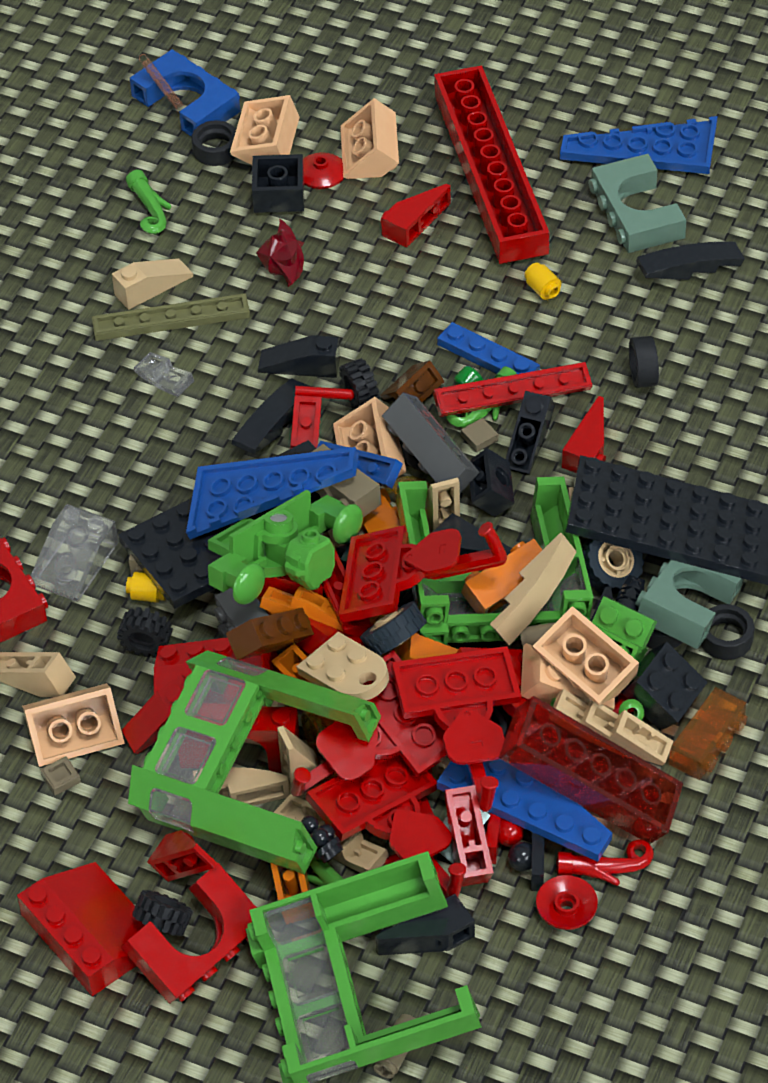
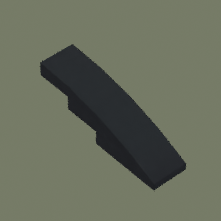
[636,242,745,280]
[231,378,312,454]

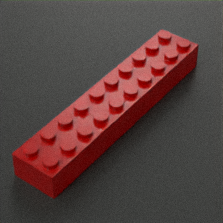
[434,65,549,264]

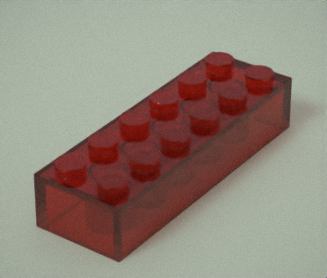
[499,696,683,844]

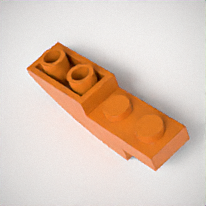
[260,586,359,638]

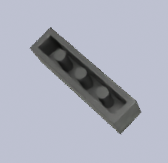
[382,393,480,493]

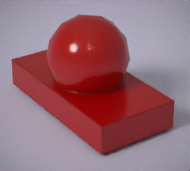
[486,813,524,864]

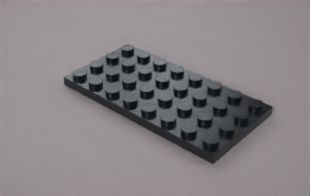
[118,440,331,609]
[565,455,768,585]

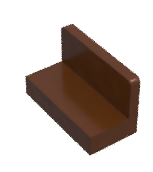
[380,360,445,402]

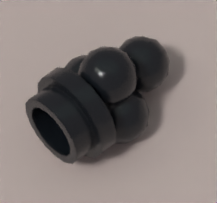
[301,816,343,864]

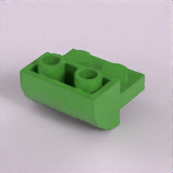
[592,596,657,664]

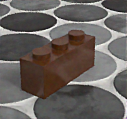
[226,608,314,660]

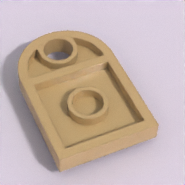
[296,632,389,701]

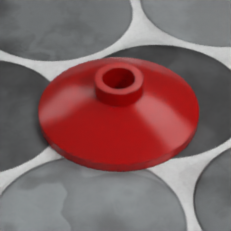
[303,152,344,189]
[536,875,598,930]

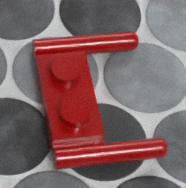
[291,386,355,448]

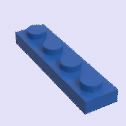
[437,322,540,374]
[317,441,403,489]

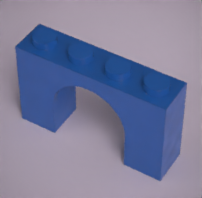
[130,49,241,137]

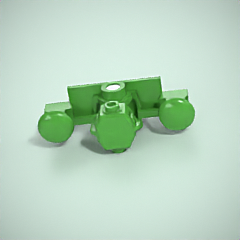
[208,490,363,605]

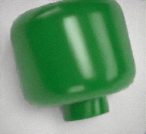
[454,366,483,385]

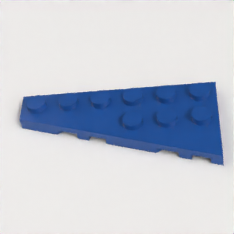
[560,116,717,174]
[186,447,359,539]
[437,740,612,862]

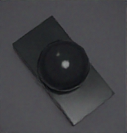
[507,832,544,891]

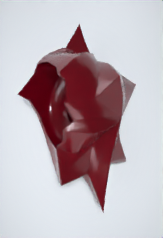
[256,218,304,287]

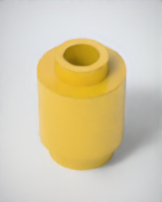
[524,263,562,300]
[126,572,166,603]

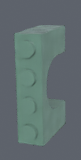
[589,154,686,253]
[635,559,744,649]

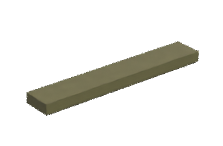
[92,293,250,341]

